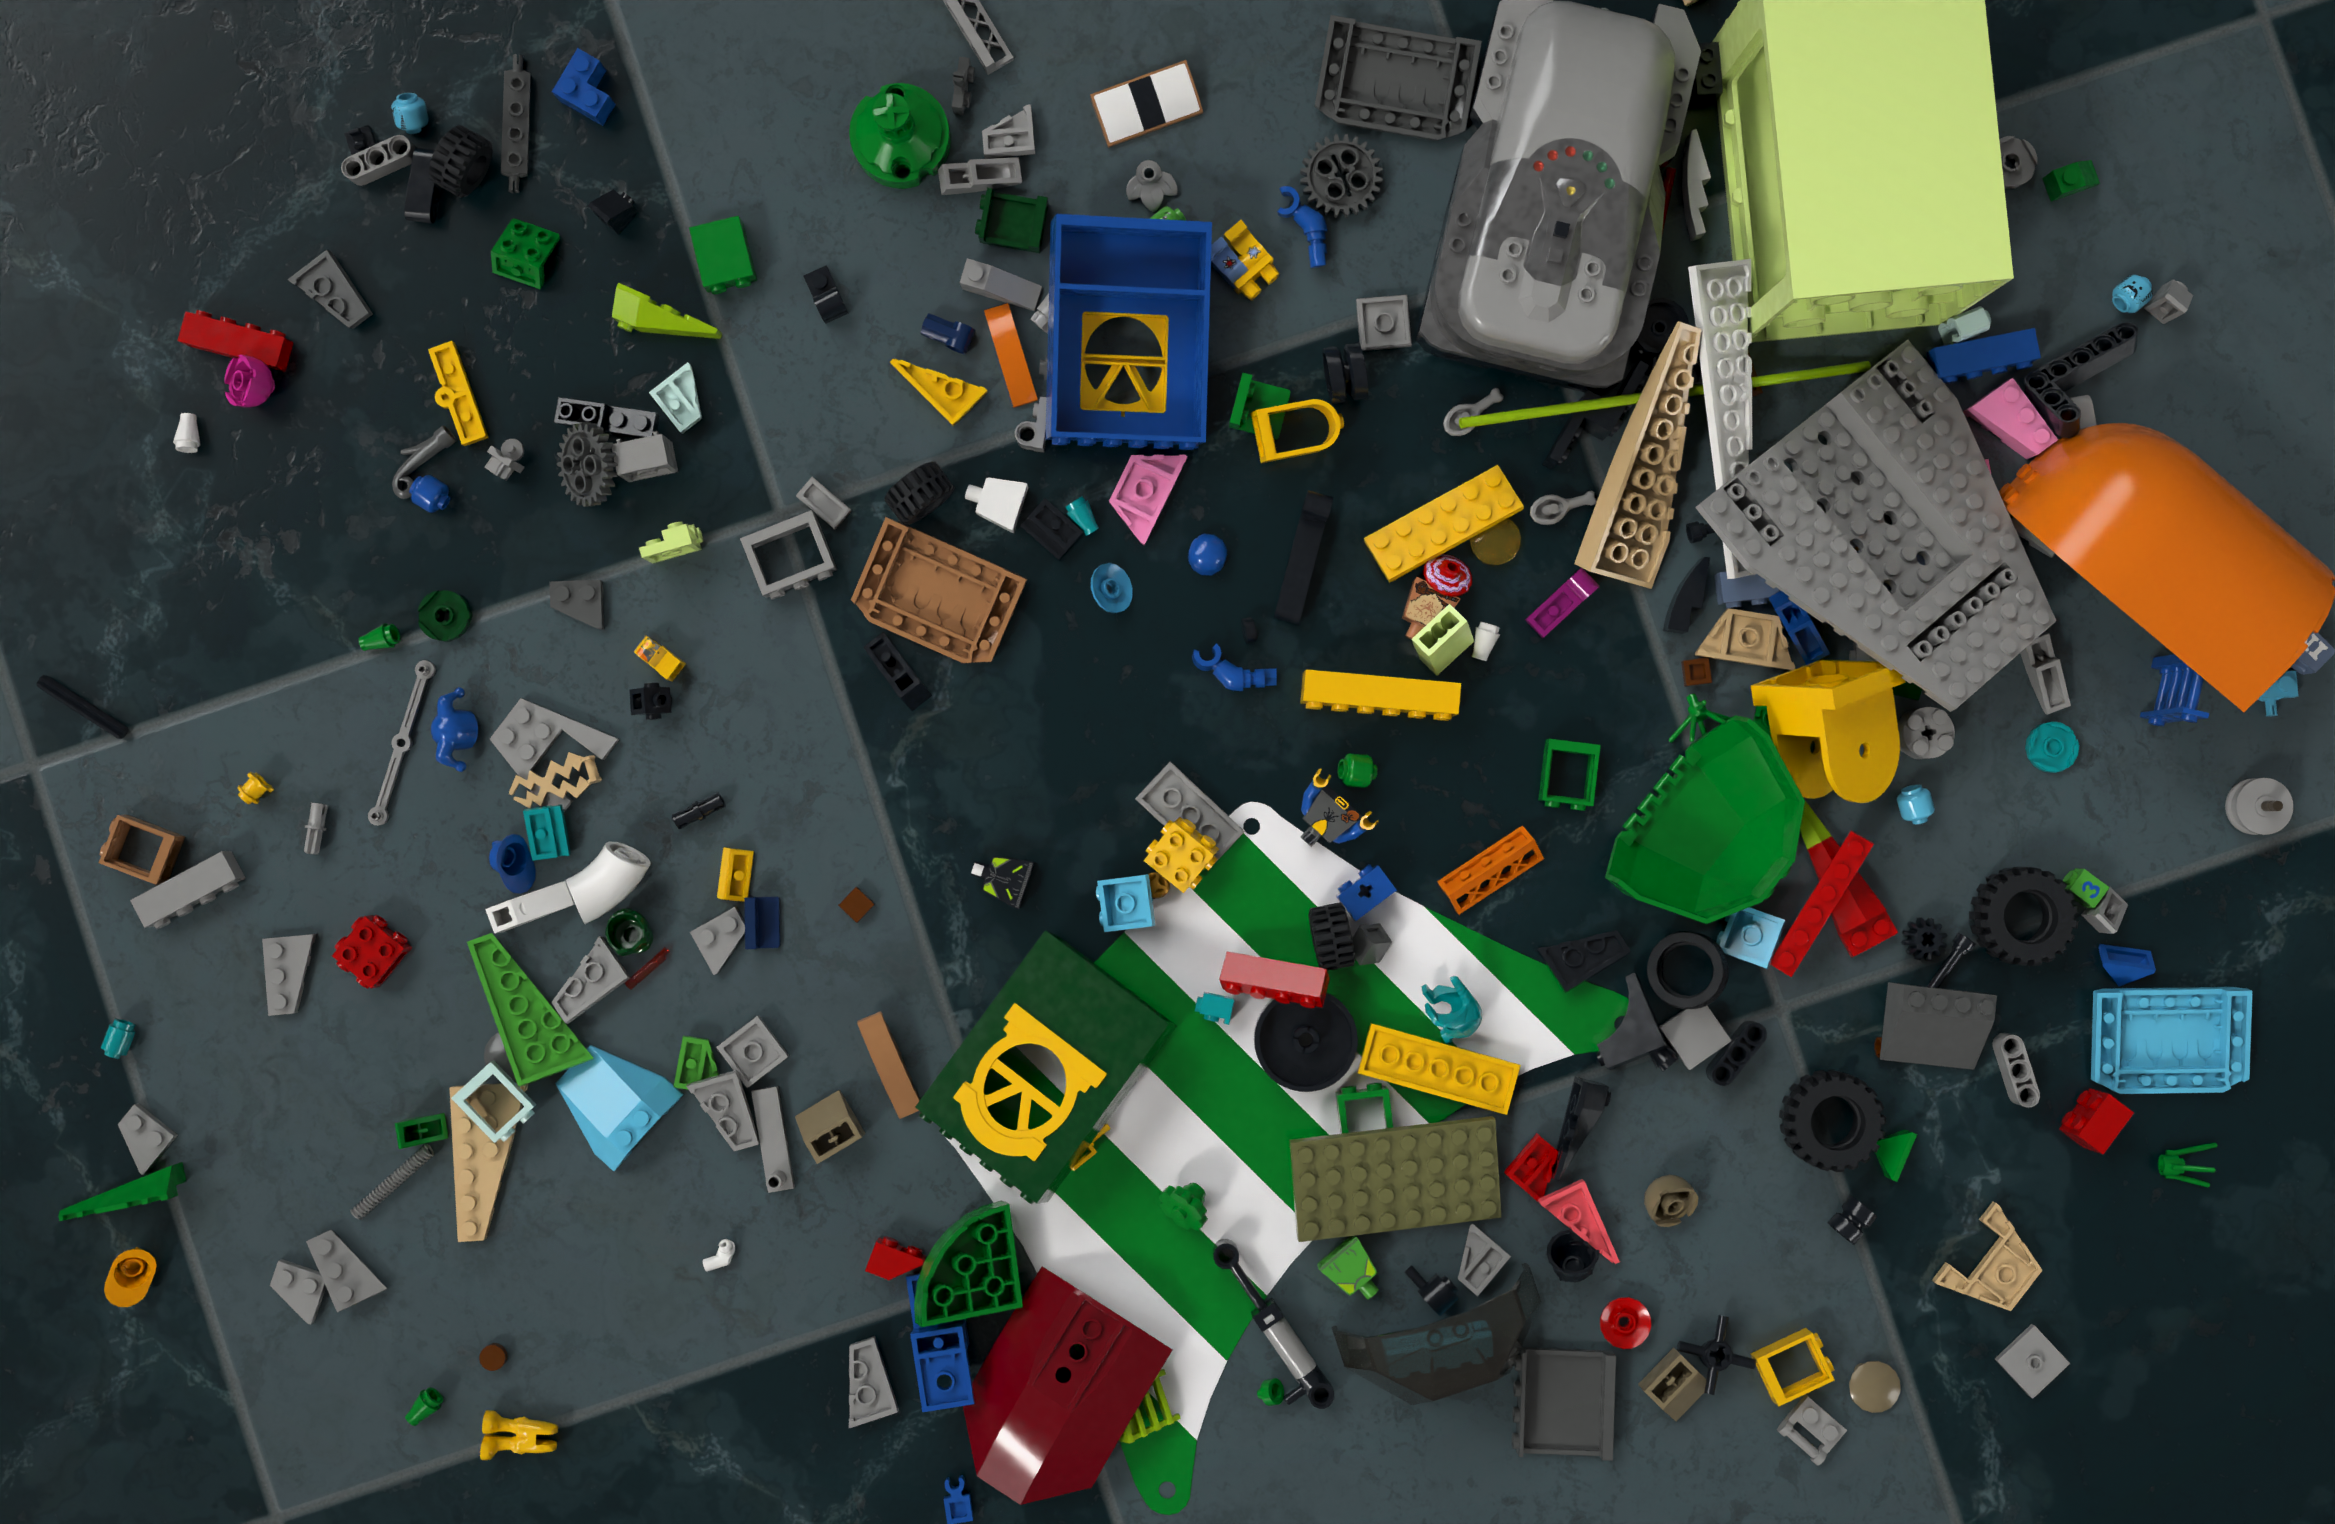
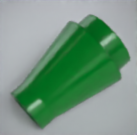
[358,623,400,651]
[405,1387,443,1426]

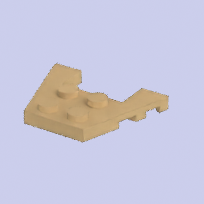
[1932,1202,2042,1311]

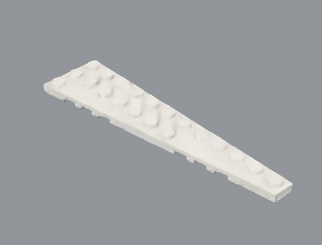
[1688,259,1753,579]

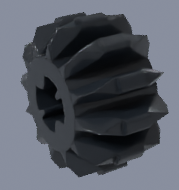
[1901,917,1948,961]

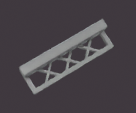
[943,0,1014,75]

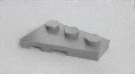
[306,1230,388,1312]
[849,1336,899,1428]

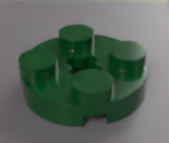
[418,590,473,642]

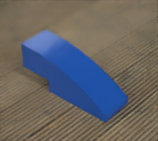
[1769,591,1830,665]

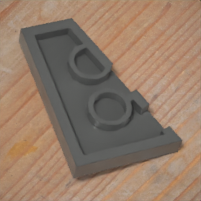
[288,250,373,329]

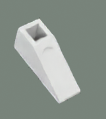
[485,881,575,933]

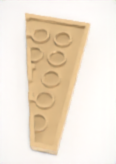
[450,1082,528,1242]

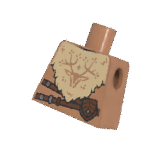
[1402,577,1460,639]

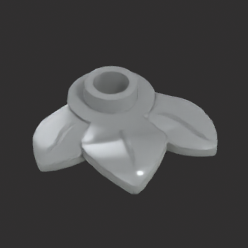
[1126,160,1177,212]

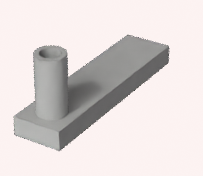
[751,1086,795,1193]

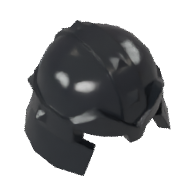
[1546,1230,1599,1283]

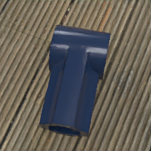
[921,313,976,354]

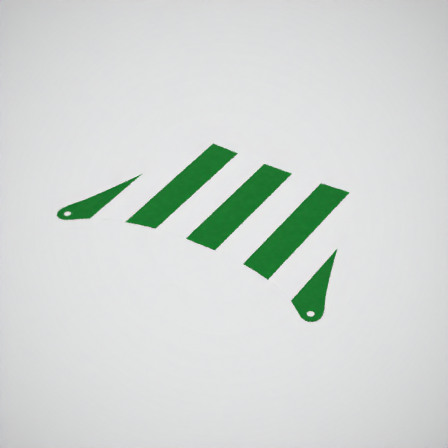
[945,802,1629,1515]

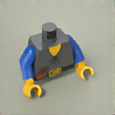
[1300,769,1379,847]

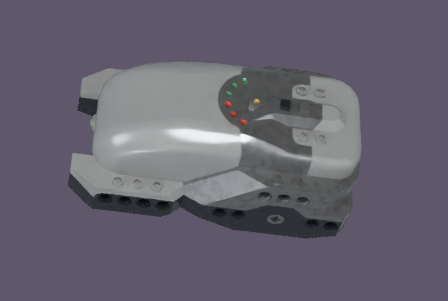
[1415,0,1701,394]

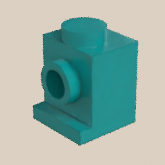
[1195,992,1234,1025]

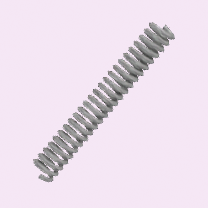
[350,1144,434,1220]

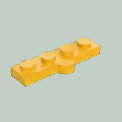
[428,341,489,446]

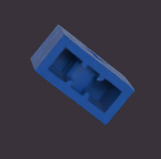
[1336,864,1397,921]

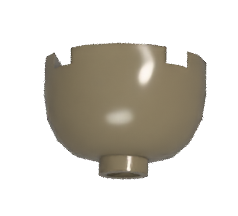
[1644,1175,1699,1227]

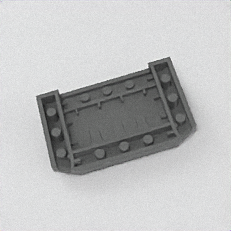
[1314,15,1482,141]

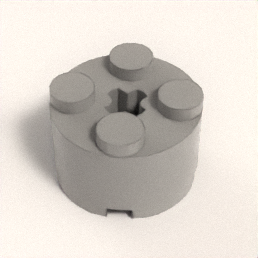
[1898,707,1955,759]

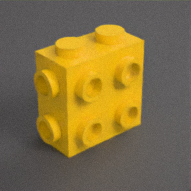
[1144,817,1219,893]

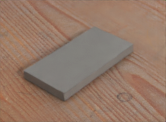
[1135,762,1245,863]

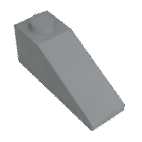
[960,258,1042,311]

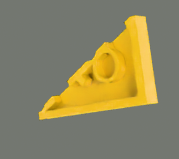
[890,359,988,427]

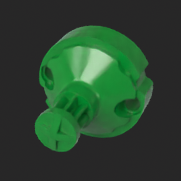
[849,83,951,189]

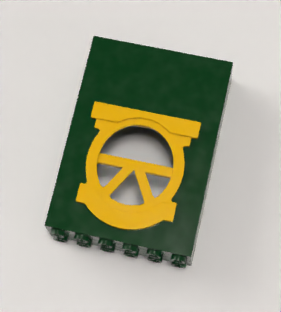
[915,930,1177,1204]

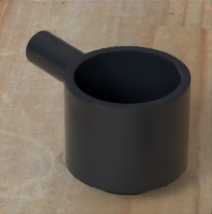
[1405,1266,1459,1316]

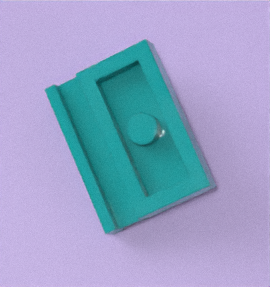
[523,804,571,861]

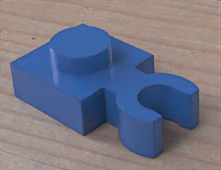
[944,1475,974,1524]

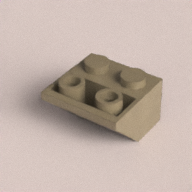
[795,1090,866,1164]
[1638,1347,1706,1421]

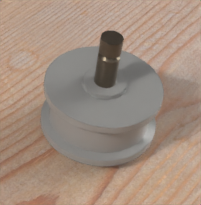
[2225,778,2293,835]

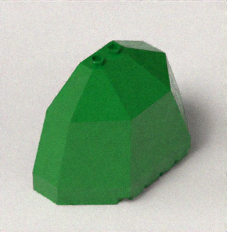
[1605,715,1805,924]

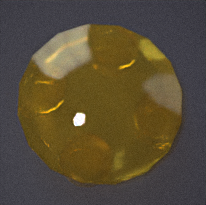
[1470,518,1521,565]

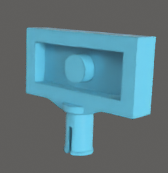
[2257,671,2299,717]

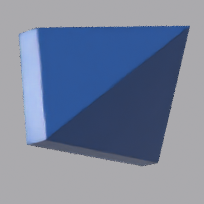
[2098,944,2156,987]

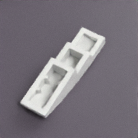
[1682,129,1711,241]

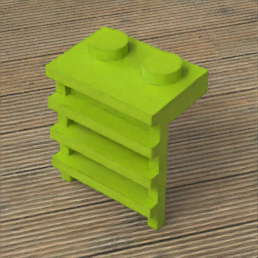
[1119,1369,1181,1444]

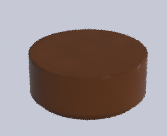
[479,1343,507,1371]

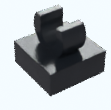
[344,125,377,155]

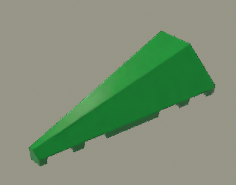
[58,1162,186,1221]

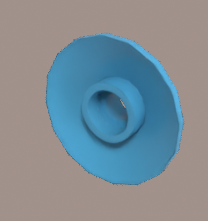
[1091,563,1133,613]

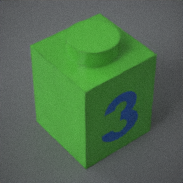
[2063,869,2110,908]

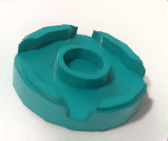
[2025,722,2079,773]

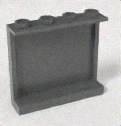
[1512,1347,1616,1461]

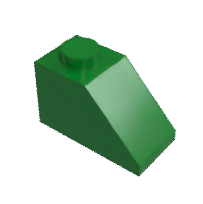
[2042,160,2100,202]

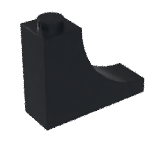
[1596,973,1668,1070]

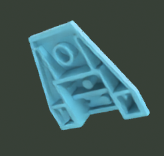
[555,1045,684,1171]

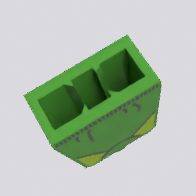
[1317,1235,1379,1299]

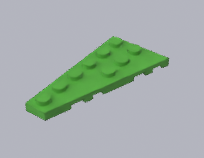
[467,933,594,1087]

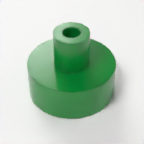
[1257,1378,1284,1406]

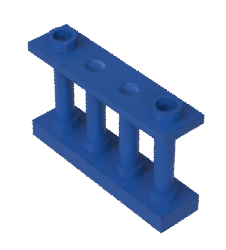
[2140,654,2209,726]

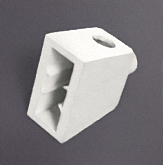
[965,478,1029,533]

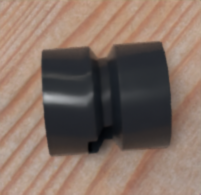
[1827,1195,1877,1245]

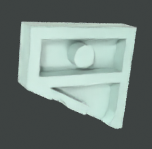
[649,362,702,434]

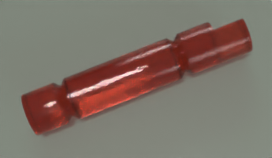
[625,947,670,990]

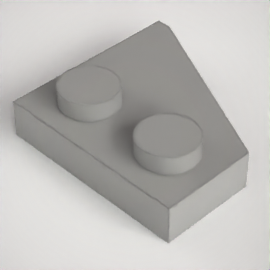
[982,104,1035,159]
[118,1103,178,1175]
[1458,1223,1511,1296]
[270,1259,326,1325]

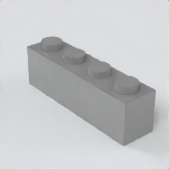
[130,851,245,929]

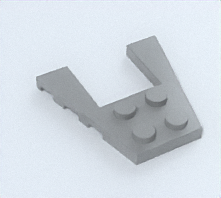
[490,698,619,812]

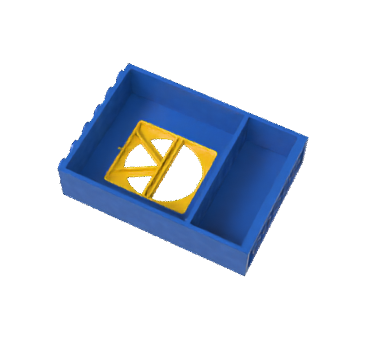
[1045,214,1212,450]

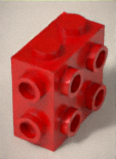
[332,915,412,989]

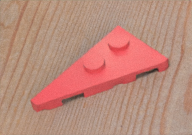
[1538,1179,1620,1264]

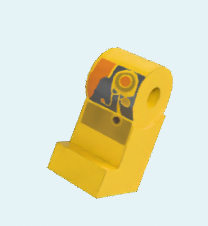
[634,635,686,682]

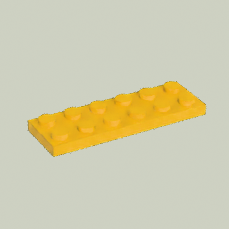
[1364,465,1524,583]
[1357,1023,1521,1115]

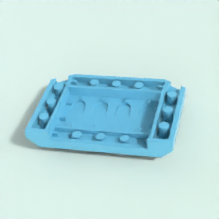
[2091,987,2252,1094]

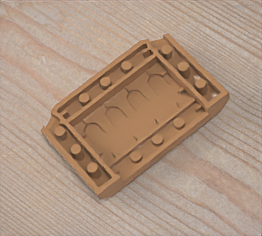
[851,517,1028,663]

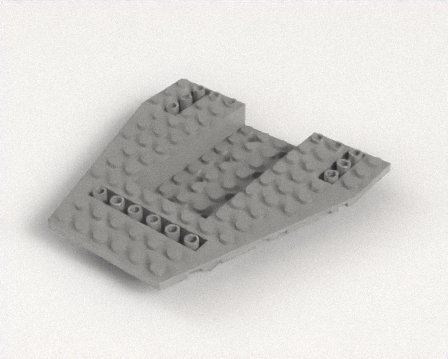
[1695,340,2056,712]

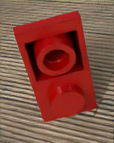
[865,1236,927,1280]

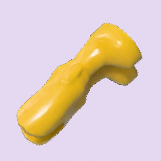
[480,1410,558,1460]

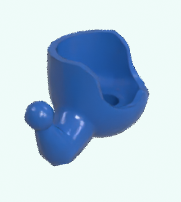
[431,687,478,772]

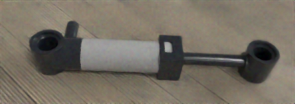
[1213,1239,1334,1409]

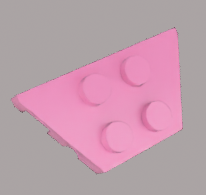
[1109,455,1188,546]

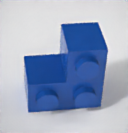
[552,48,616,126]

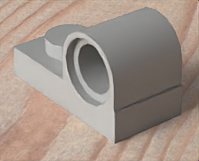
[1015,397,1046,452]

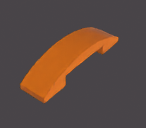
[984,303,1038,408]

